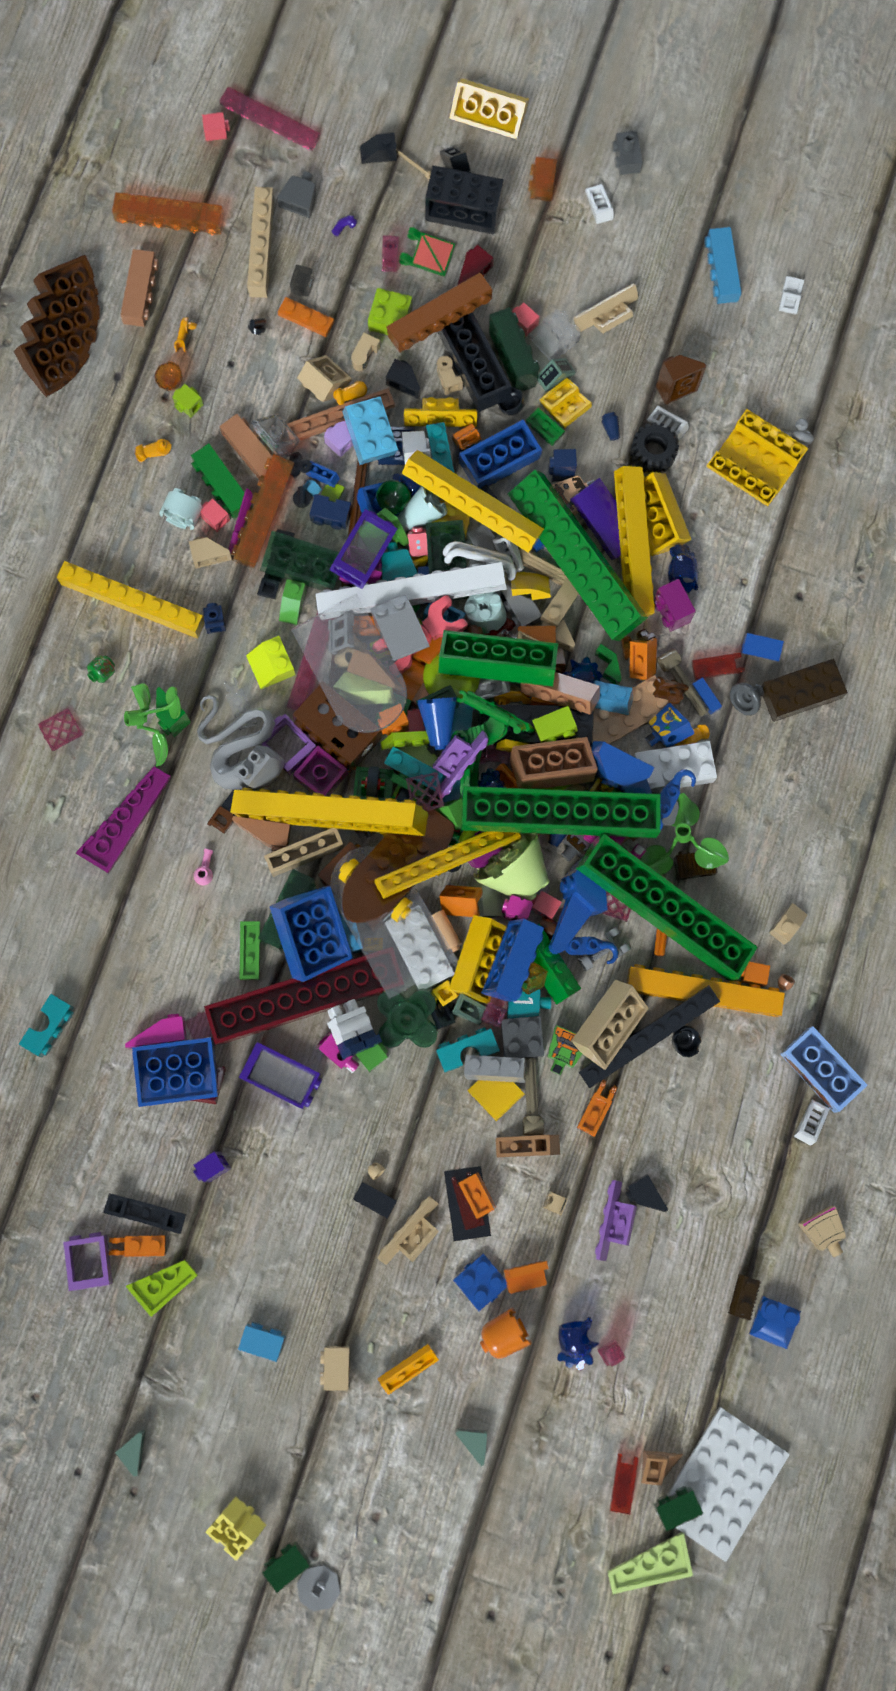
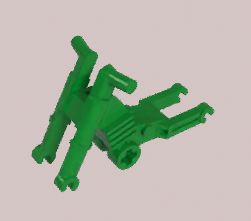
[451,690,535,799]

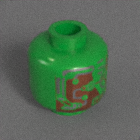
[87,655,115,683]

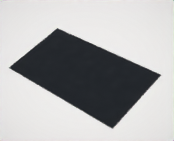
[444,1166,491,1241]

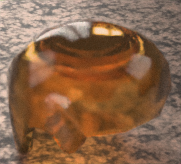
[155,361,183,391]

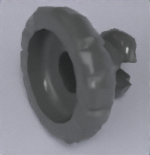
[730,683,764,716]

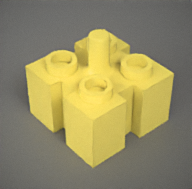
[205,1497,266,1560]

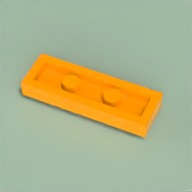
[377,1344,439,1395]

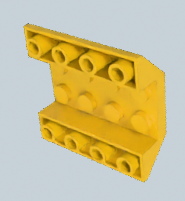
[706,409,808,506]

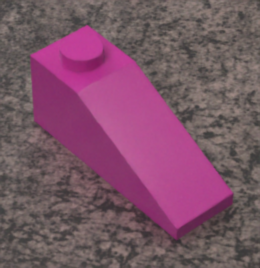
[125,1014,187,1049]

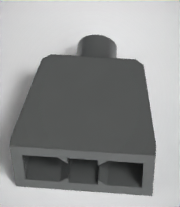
[277,171,316,218]

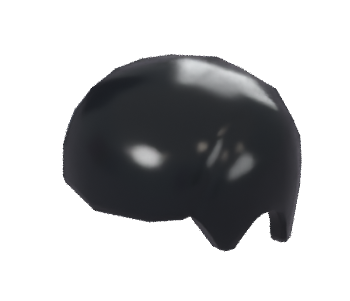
[498,387,525,416]
[671,1026,702,1058]

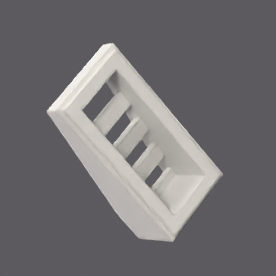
[585,184,613,224]
[647,406,689,441]
[493,535,524,574]
[794,1099,830,1145]

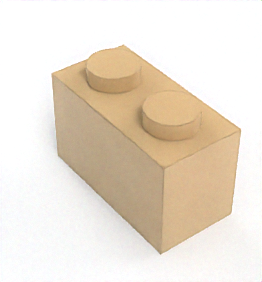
[320,1346,350,1391]

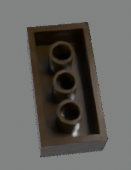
[761,658,848,722]

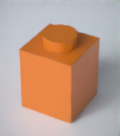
[741,961,770,987]

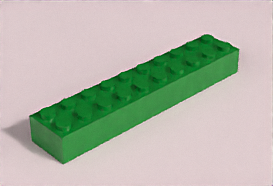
[508,470,648,641]
[461,786,660,838]
[576,834,758,981]

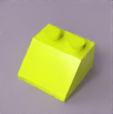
[246,636,295,689]

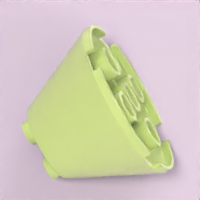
[473,833,550,901]

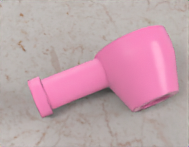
[193,849,213,886]

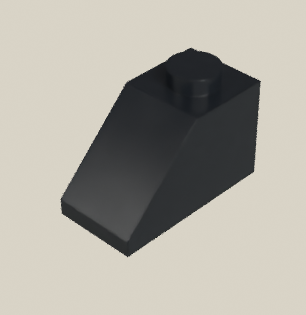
[360,132,397,164]
[439,145,471,173]
[386,359,420,399]
[625,1175,668,1212]

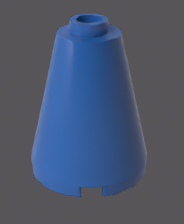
[417,697,456,750]

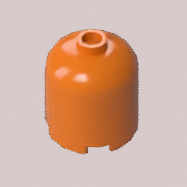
[480,1307,532,1359]

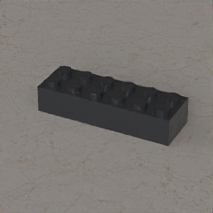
[437,312,512,412]
[478,705,594,747]

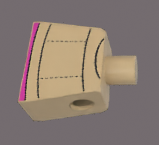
[798,1206,846,1257]

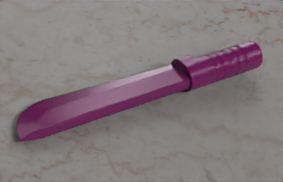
[228,488,253,555]

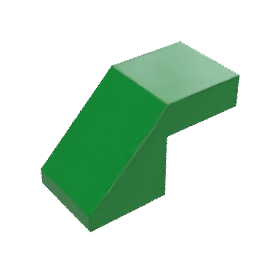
[595,644,622,685]

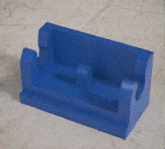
[741,633,784,662]

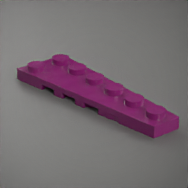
[76,767,171,874]

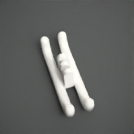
[443,541,516,580]

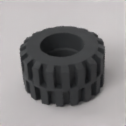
[630,422,679,474]

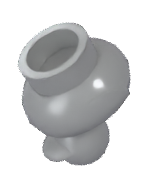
[791,418,814,448]

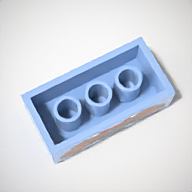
[780,1026,868,1113]

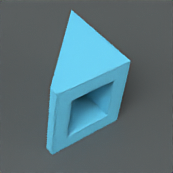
[303,479,322,497]

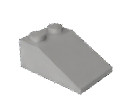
[370,595,430,661]

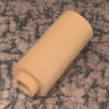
[427,910,462,955]

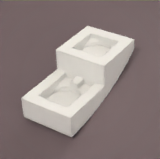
[779,276,804,314]

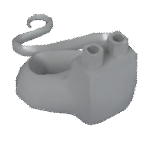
[197,695,285,790]

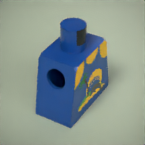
[645,703,694,748]

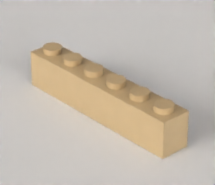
[247,187,275,298]

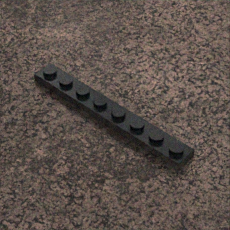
[578,985,720,1089]

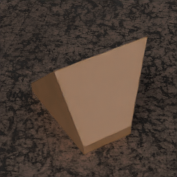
[641,1450,683,1486]

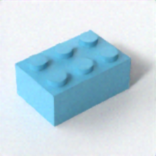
[342,396,398,465]

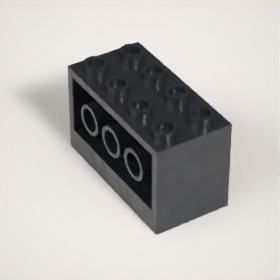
[425,165,504,235]

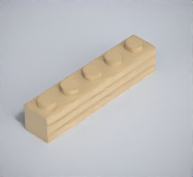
[519,548,567,586]

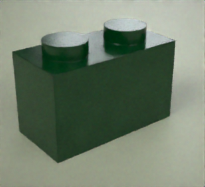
[653,1486,704,1532]
[262,1541,311,1593]

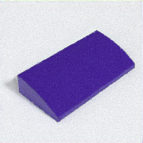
[570,477,621,560]

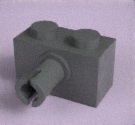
[612,131,643,175]

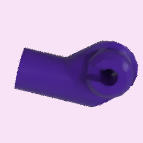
[331,215,357,237]

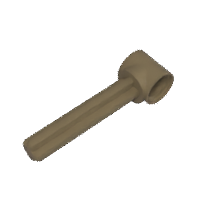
[657,648,709,716]
[522,1058,544,1136]

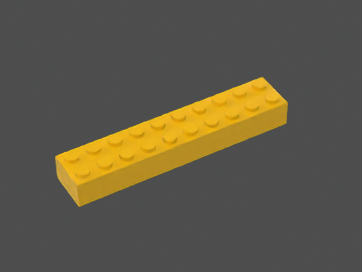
[230,788,428,836]

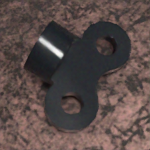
[285,452,312,479]

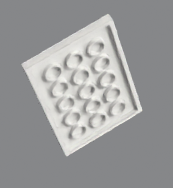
[655,1407,790,1562]

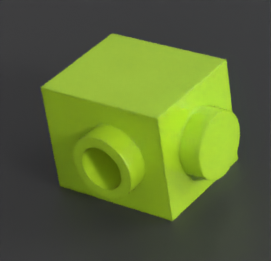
[173,384,203,418]

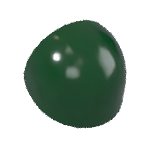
[376,480,411,514]

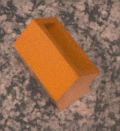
[452,424,481,450]

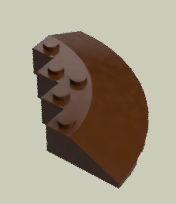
[13,254,100,397]

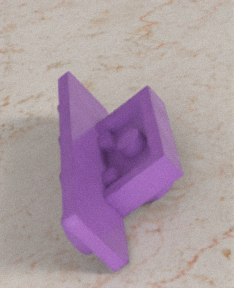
[432,731,488,799]
[595,1180,637,1261]

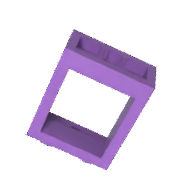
[260,714,316,776]
[63,1232,113,1291]

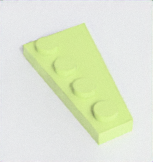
[607,1532,693,1594]

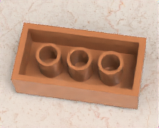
[510,737,598,789]

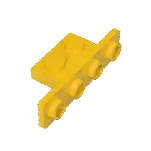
[404,397,477,427]

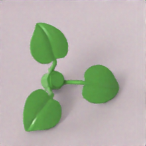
[124,683,181,767]
[641,793,729,875]

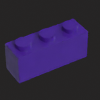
[193,1151,231,1182]

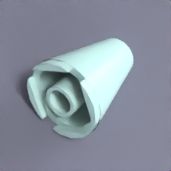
[397,486,447,533]

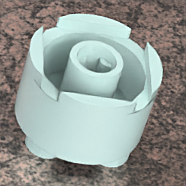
[159,488,203,530]
[464,592,506,634]

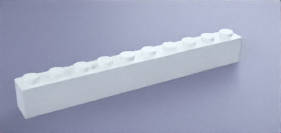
[316,561,507,621]

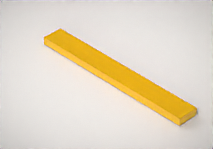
[374,831,521,899]

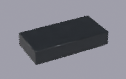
[353,1182,397,1219]

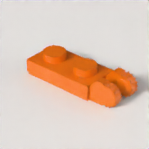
[576,1080,618,1137]
[109,1235,166,1257]

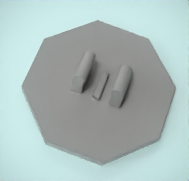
[297,1565,340,1612]

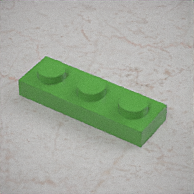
[239,921,260,980]

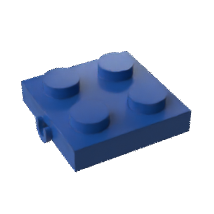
[453,1253,507,1312]

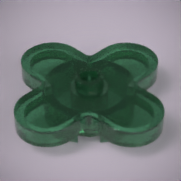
[377,989,438,1048]

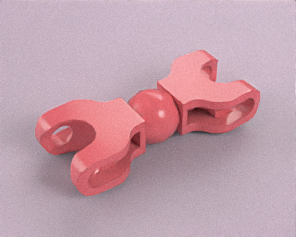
[372,596,468,677]

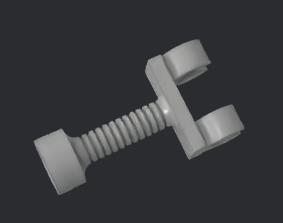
[578,926,631,971]

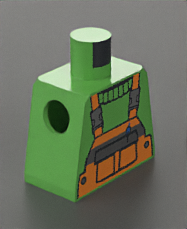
[547,1025,582,1075]

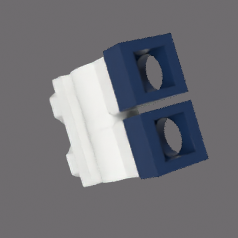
[327,999,382,1060]

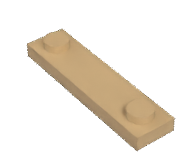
[540,578,579,629]

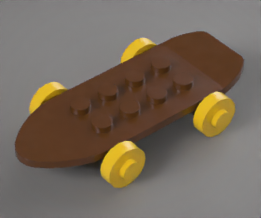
[338,804,454,923]

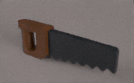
[207,787,251,834]

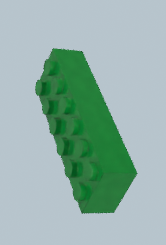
[438,630,558,687]

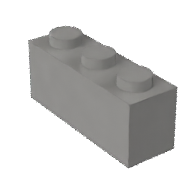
[464,1055,527,1083]

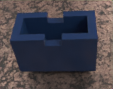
[548,449,577,482]
[309,494,351,530]

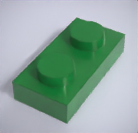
[525,408,565,446]

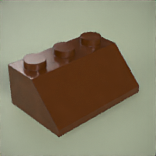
[656,355,706,405]

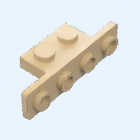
[574,284,638,334]
[377,1196,439,1265]

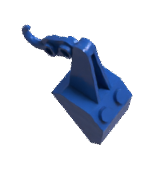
[591,741,696,831]
[549,858,619,964]

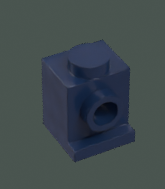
[202,603,226,634]

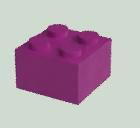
[654,579,696,632]
[293,746,348,797]

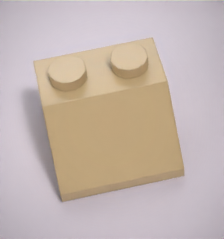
[297,355,352,402]

